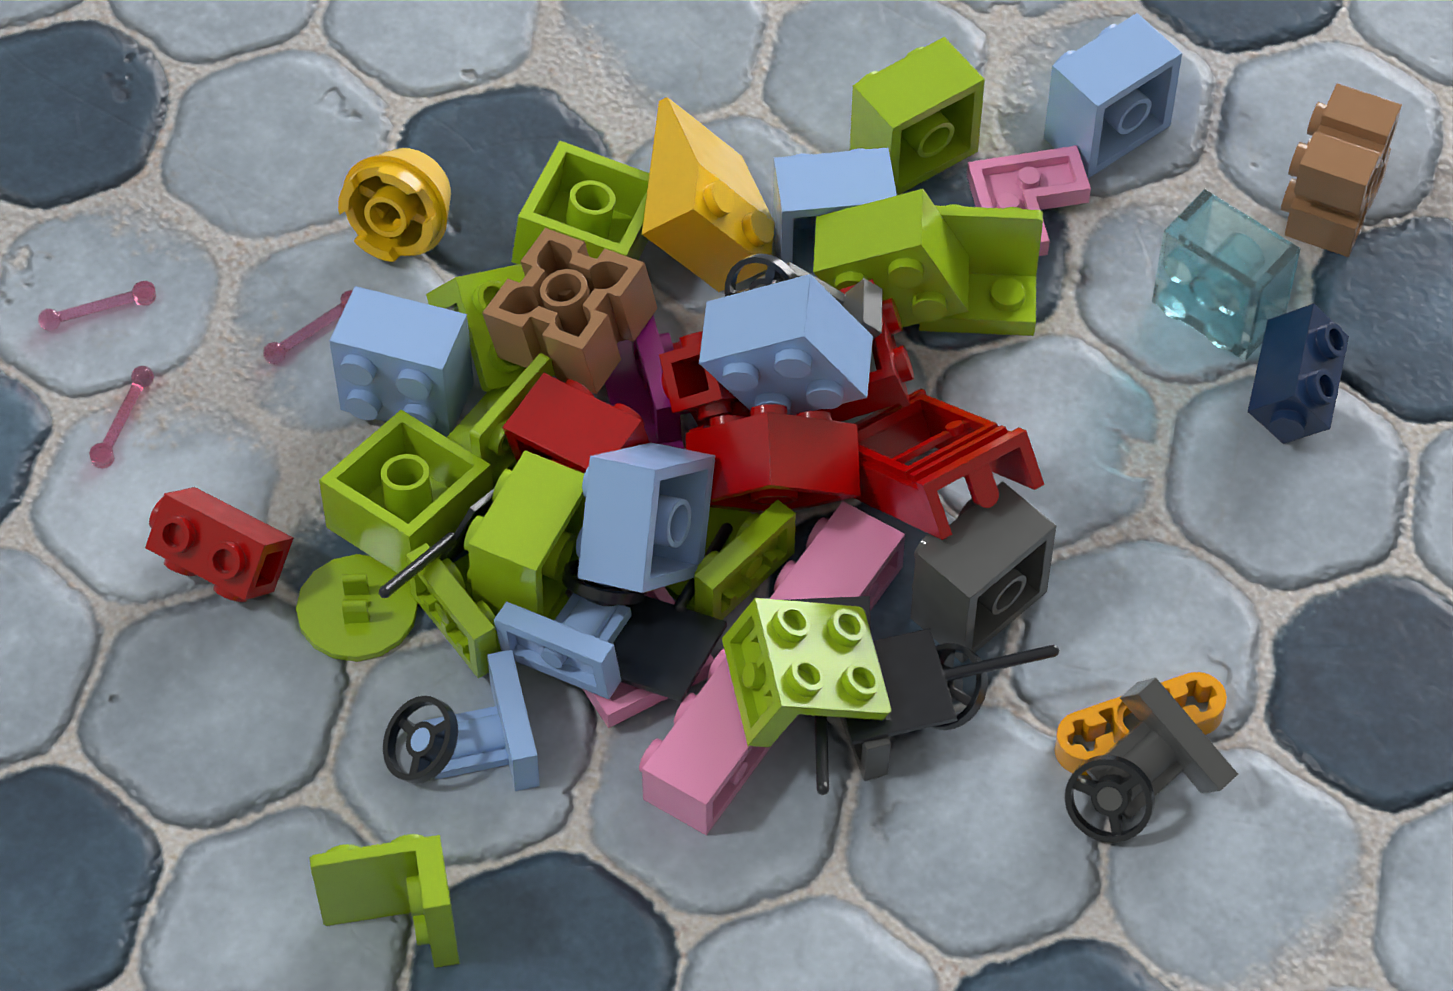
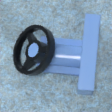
[494,559,647,699]
[383,649,540,791]

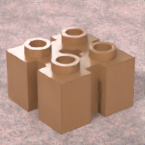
[1281,83,1402,257]
[482,228,658,394]

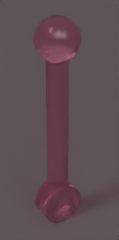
[38,281,156,331]
[263,290,353,364]
[89,365,154,469]

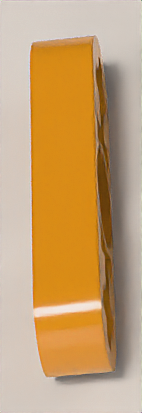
[1054,672,1227,775]

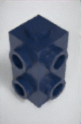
[1247,303,1349,444]

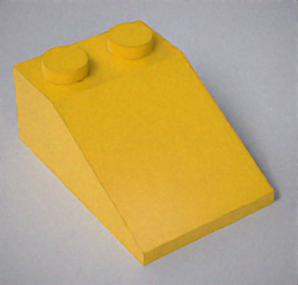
[642,97,775,292]

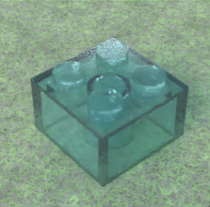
[1152,189,1301,361]

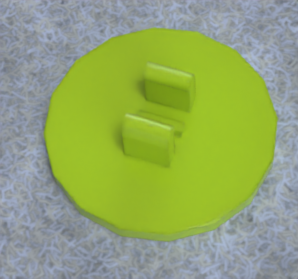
[296,554,418,662]

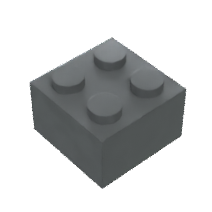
[910,481,1056,663]

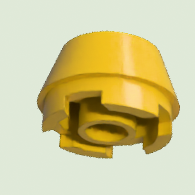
[338,148,451,262]

